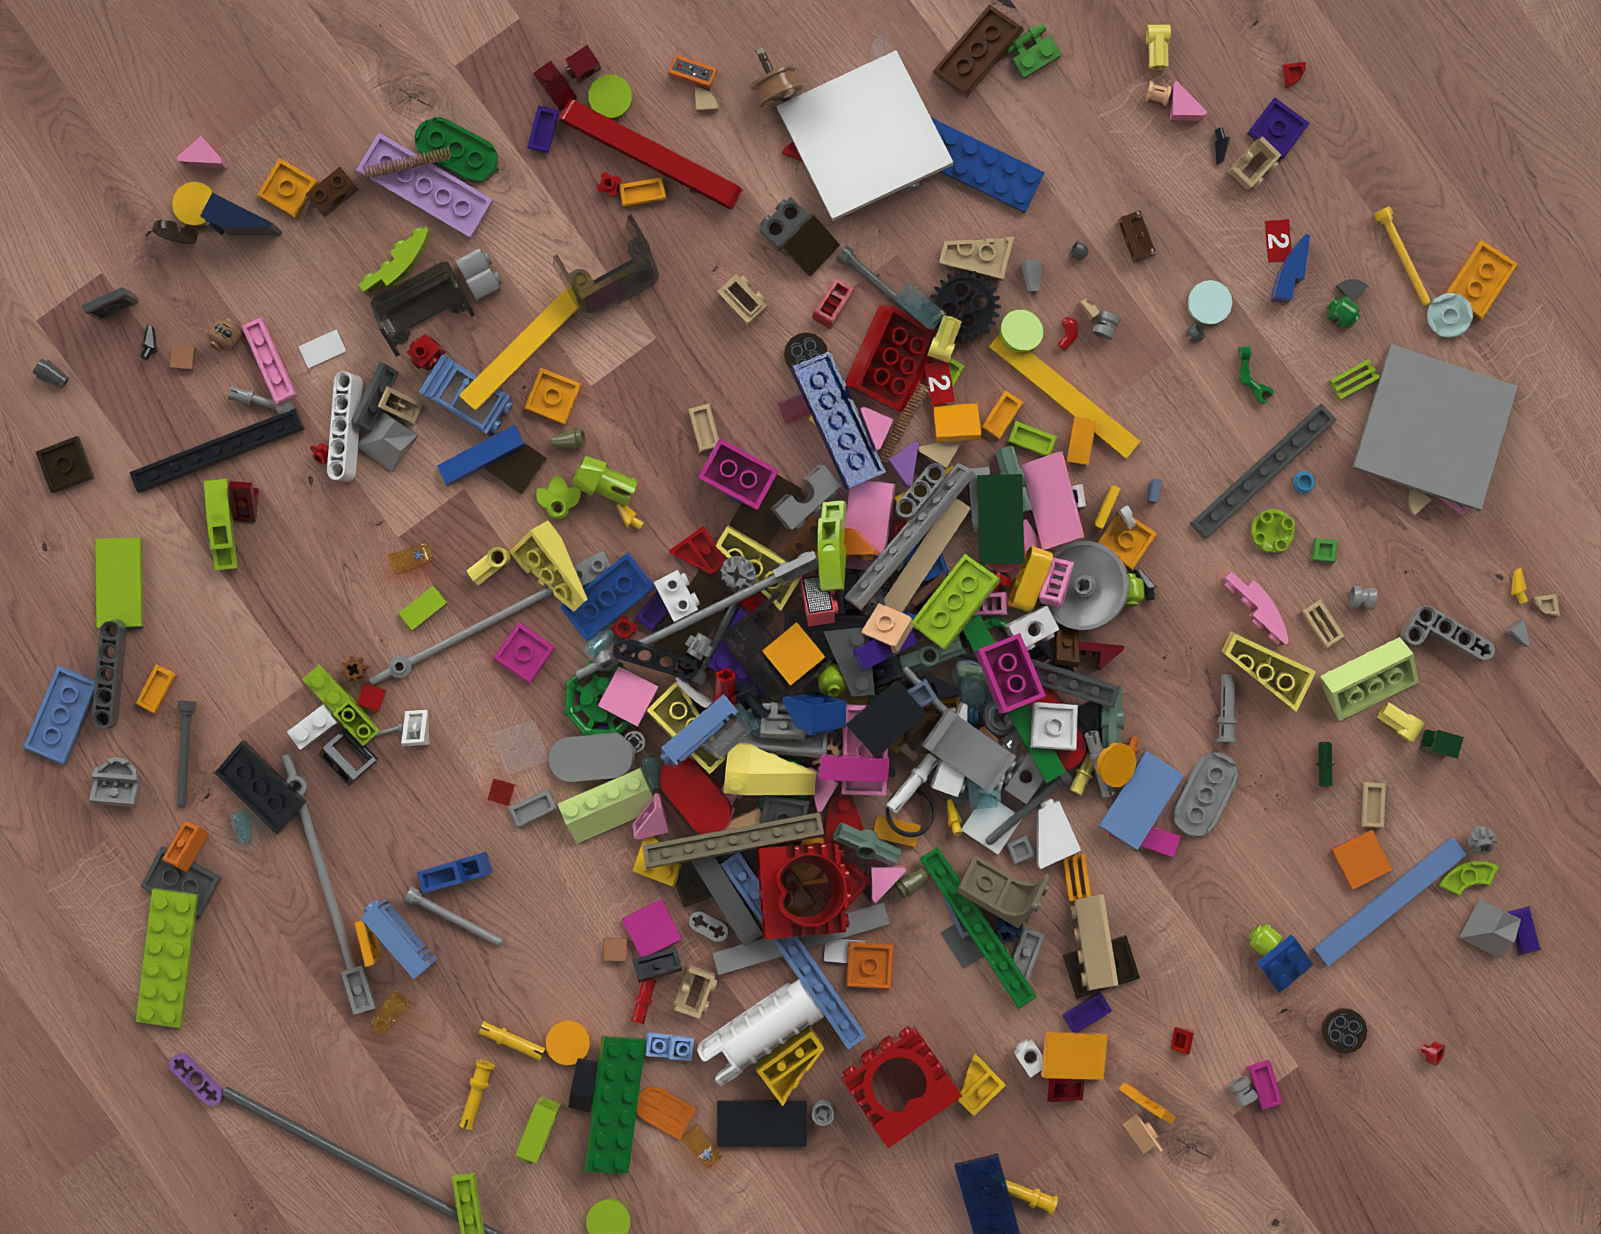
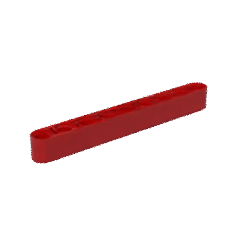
[559,99,743,210]

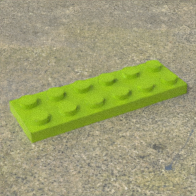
[136,888,199,1028]

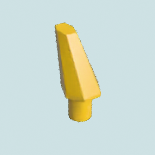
[616,503,644,530]
[1511,567,1528,604]
[947,799,962,836]

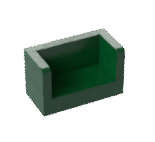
[1420,729,1464,759]

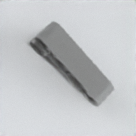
[1400,606,1495,660]

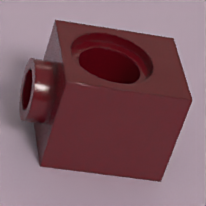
[565,45,601,83]

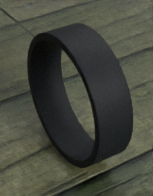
[886,788,936,837]

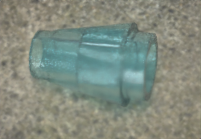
[583,627,616,660]
[640,755,662,789]
[228,809,253,844]

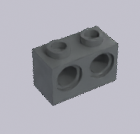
[760,197,809,251]

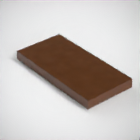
[933,4,1024,98]

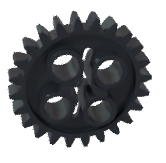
[929,270,1001,343]

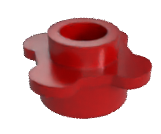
[597,172,622,197]
[310,443,329,464]
[611,615,638,639]

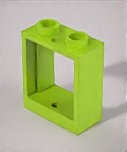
[516,1096,561,1164]

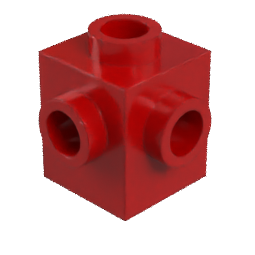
[406,333,446,371]

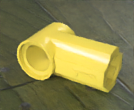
[1146,25,1171,70]
[927,315,962,363]
[467,547,511,586]
[1377,702,1426,743]

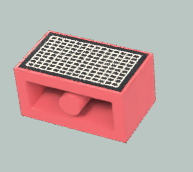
[801,575,838,627]

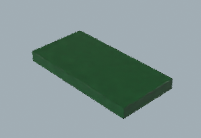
[977,474,1025,565]

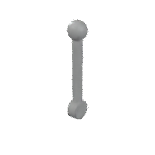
[374,723,404,737]

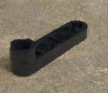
[613,637,698,679]

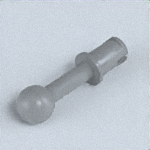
[228,386,294,414]

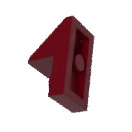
[533,60,577,111]
[228,481,259,522]
[1079,641,1124,670]
[1047,1078,1085,1102]

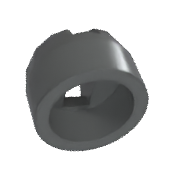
[1070,240,1088,260]
[1186,323,1205,343]

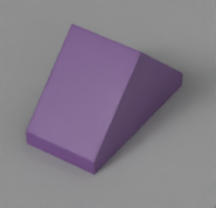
[888,441,919,488]

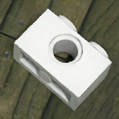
[1003,606,1059,651]

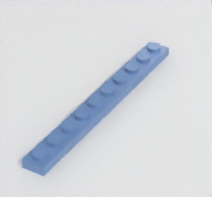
[720,852,867,1050]

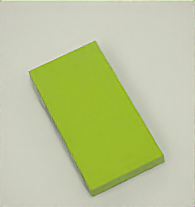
[95,538,143,628]
[912,554,1001,651]

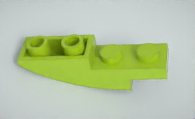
[359,226,432,296]
[204,478,238,571]
[818,501,847,591]
[302,663,380,746]

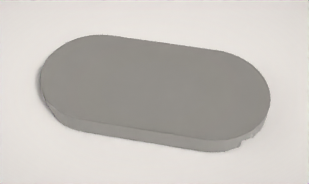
[549,733,635,782]
[1173,752,1238,837]

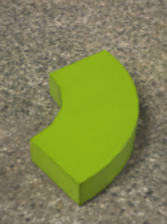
[1438,861,1499,896]

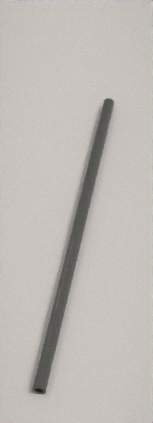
[222,1086,504,1234]

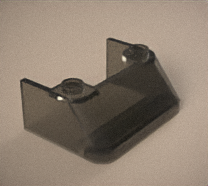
[553,215,659,319]
[370,262,475,357]
[723,590,834,703]

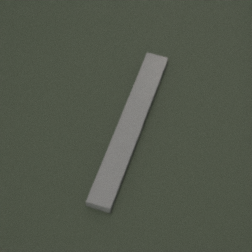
[844,463,976,610]
[712,902,890,975]

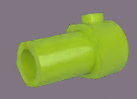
[572,455,638,507]

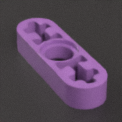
[169,1053,224,1106]

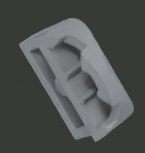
[89,757,140,807]

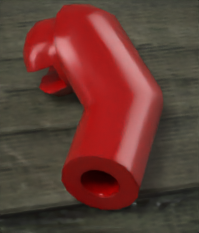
[1057,317,1078,351]

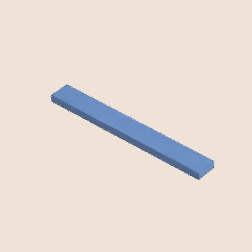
[1313,837,1467,967]

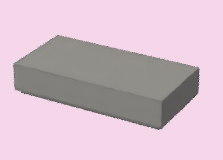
[508,789,558,828]

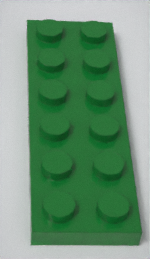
[584,1035,646,1173]

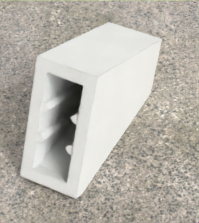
[1036,799,1081,869]

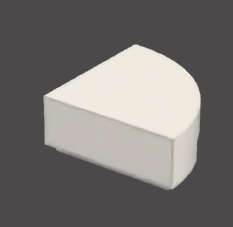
[1117,506,1137,530]

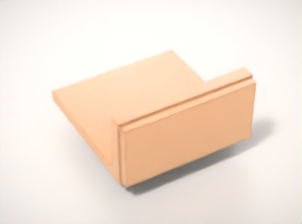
[861,603,914,654]
[1123,1114,1163,1154]

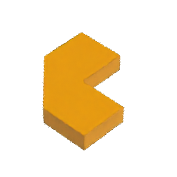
[1119,1083,1176,1124]

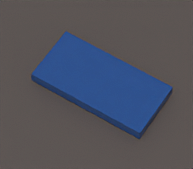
[560,552,656,642]

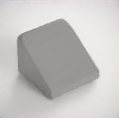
[1505,619,1530,647]

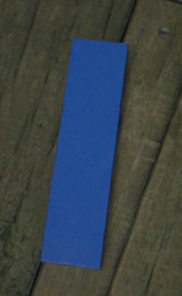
[437,425,526,486]

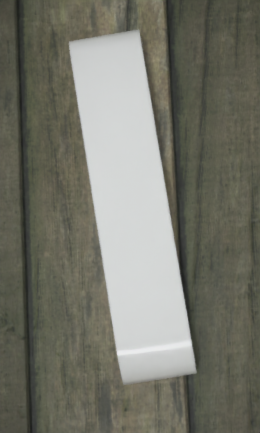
[327,371,363,482]

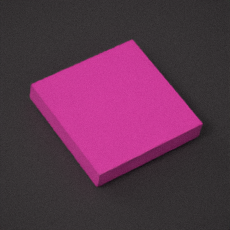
[494,622,556,684]
[622,898,682,957]

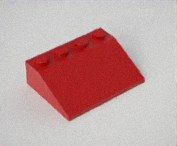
[843,305,938,413]

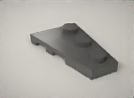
[823,627,875,697]

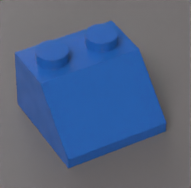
[783,692,847,735]

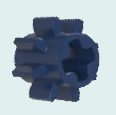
[995,918,1023,942]

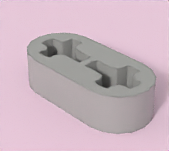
[689,910,729,942]

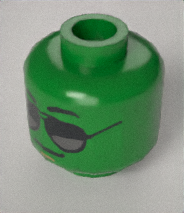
[1326,296,1361,329]

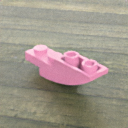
[1222,571,1289,645]

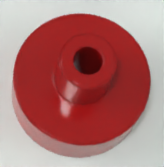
[889,520,907,540]
[992,570,1013,592]
[1421,1041,1445,1066]

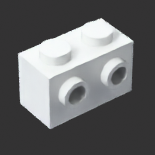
[654,570,700,623]

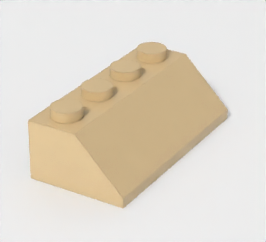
[1070,894,1118,991]

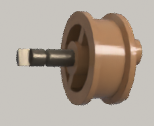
[750,47,803,109]

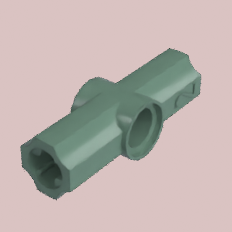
[994,446,1032,513]
[900,635,966,672]
[1099,686,1124,749]
[833,822,901,867]

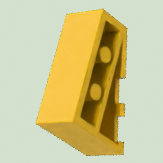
[755,1025,824,1106]

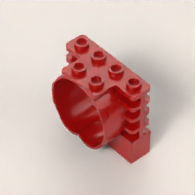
[756,842,852,940]
[841,1026,963,1148]

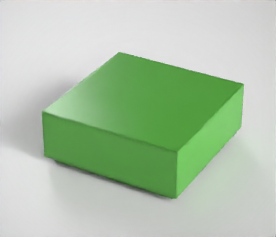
[1312,538,1338,563]

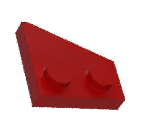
[669,526,727,575]
[824,794,864,843]

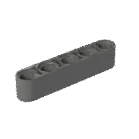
[92,619,127,729]
[691,857,763,946]

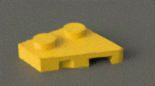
[633,836,682,886]
[958,1053,1006,1116]

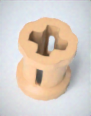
[1145,81,1172,106]

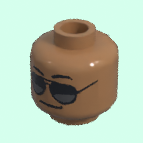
[207,318,241,352]

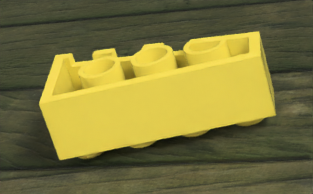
[716,525,802,611]
[1221,632,1316,712]
[646,681,726,775]

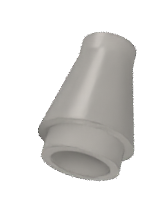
[1021,259,1043,292]

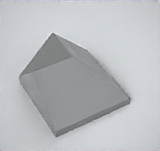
[358,411,418,472]
[1459,898,1521,959]

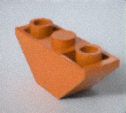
[812,528,879,561]

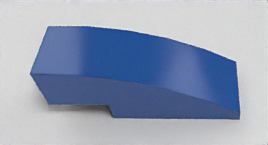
[1270,234,1310,303]
[417,851,493,894]

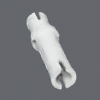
[886,754,939,814]

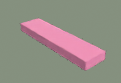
[241,317,298,406]

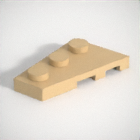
[939,237,1014,281]

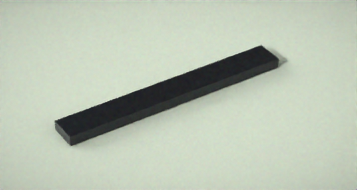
[129,408,305,493]

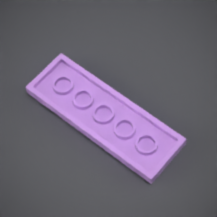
[356,133,494,239]

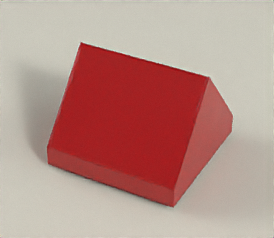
[1171,1027,1194,1055]

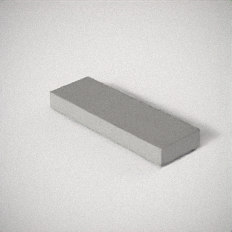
[1001,926,1045,992]

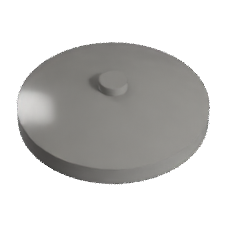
[1040,541,1129,631]

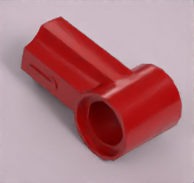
[714,668,737,708]

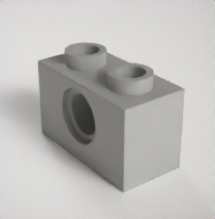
[1003,752,1043,804]

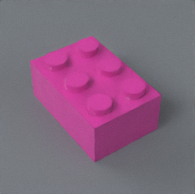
[698,438,779,511]
[974,633,1046,714]

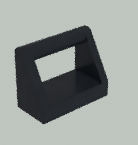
[835,569,859,615]
[319,728,378,787]

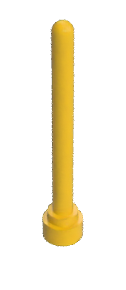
[1374,206,1431,306]

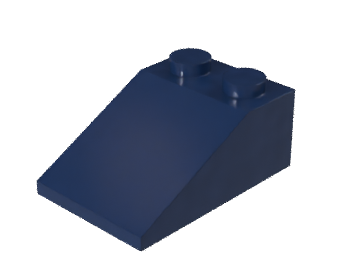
[200,192,282,236]

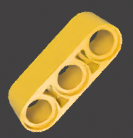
[1008,546,1053,613]

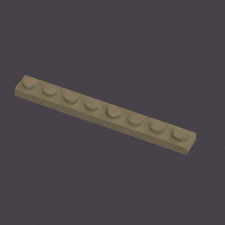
[642,812,824,869]

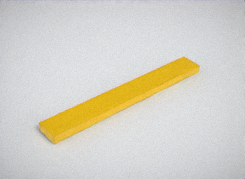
[459,272,599,412]
[989,334,1141,459]

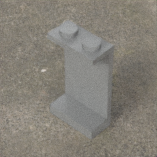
[922,708,1017,794]

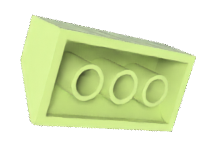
[1320,637,1419,721]
[558,767,654,844]

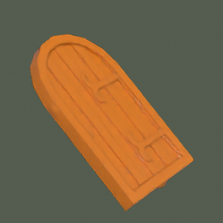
[637,1086,697,1140]

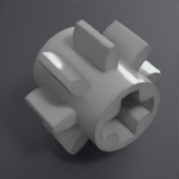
[685,632,714,660]
[1466,826,1497,854]

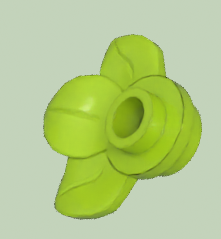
[536,475,581,520]

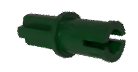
[1316,741,1335,786]

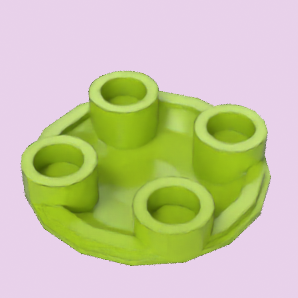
[1251,509,1295,553]

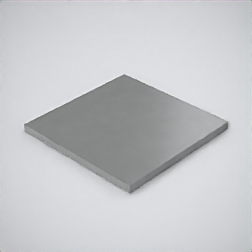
[1352,344,1518,511]

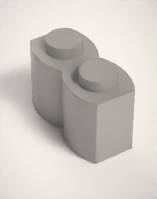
[456,248,503,302]

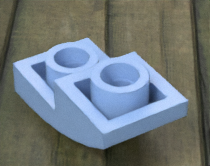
[644,1032,694,1061]

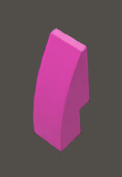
[819,754,890,782]

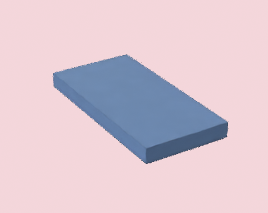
[23,665,95,765]
[1099,751,1184,850]

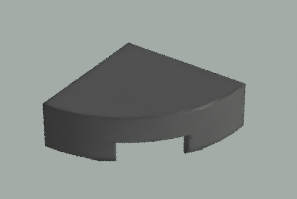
[1335,279,1368,301]

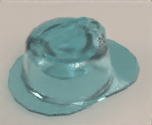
[952,660,994,709]

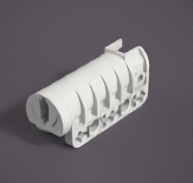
[697,979,824,1087]

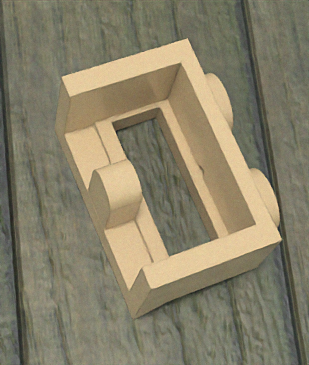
[1226,136,1281,190]
[716,274,767,327]
[673,964,717,1019]

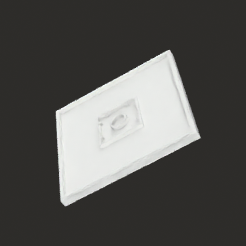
[777,50,953,221]

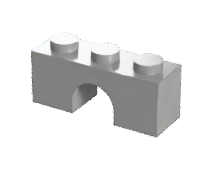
[770,464,841,530]

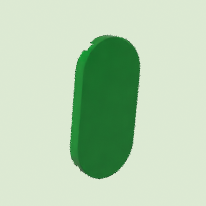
[415,117,499,183]

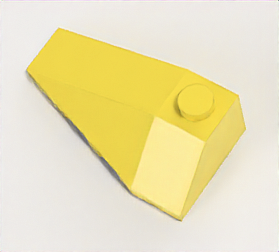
[509,521,588,612]
[724,742,817,795]

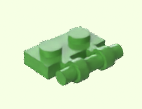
[1007,23,1062,79]

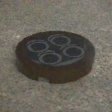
[152,220,198,244]
[784,332,828,377]
[1321,1008,1367,1054]

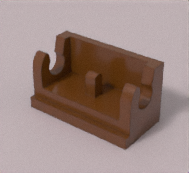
[1118,210,1157,262]

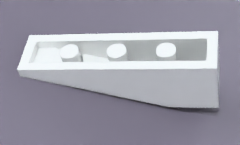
[930,702,968,797]

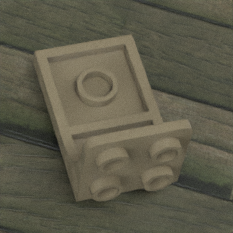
[956,855,1050,928]

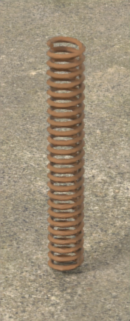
[364,147,450,179]
[875,384,930,463]

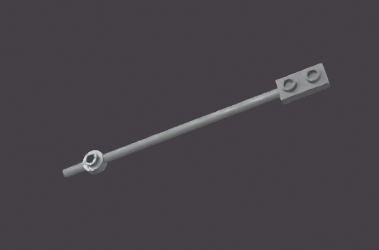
[369,551,611,686]
[575,551,819,679]
[282,754,377,1015]

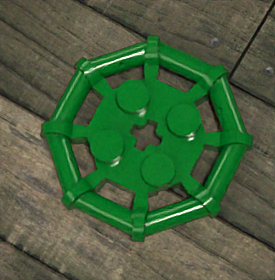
[562,660,632,736]

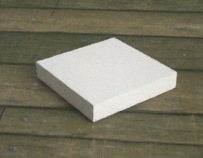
[1030,702,1078,751]
[961,793,1022,854]

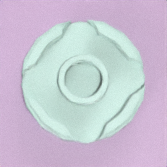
[1187,280,1232,325]
[1427,293,1473,338]

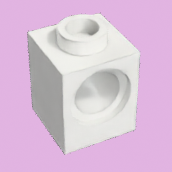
[1013,1039,1043,1078]

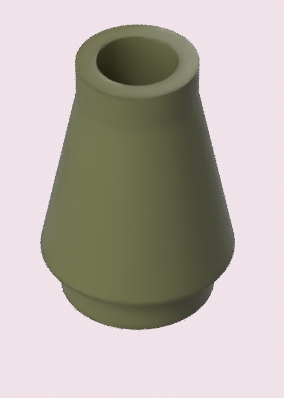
[551,428,586,450]
[894,868,929,898]

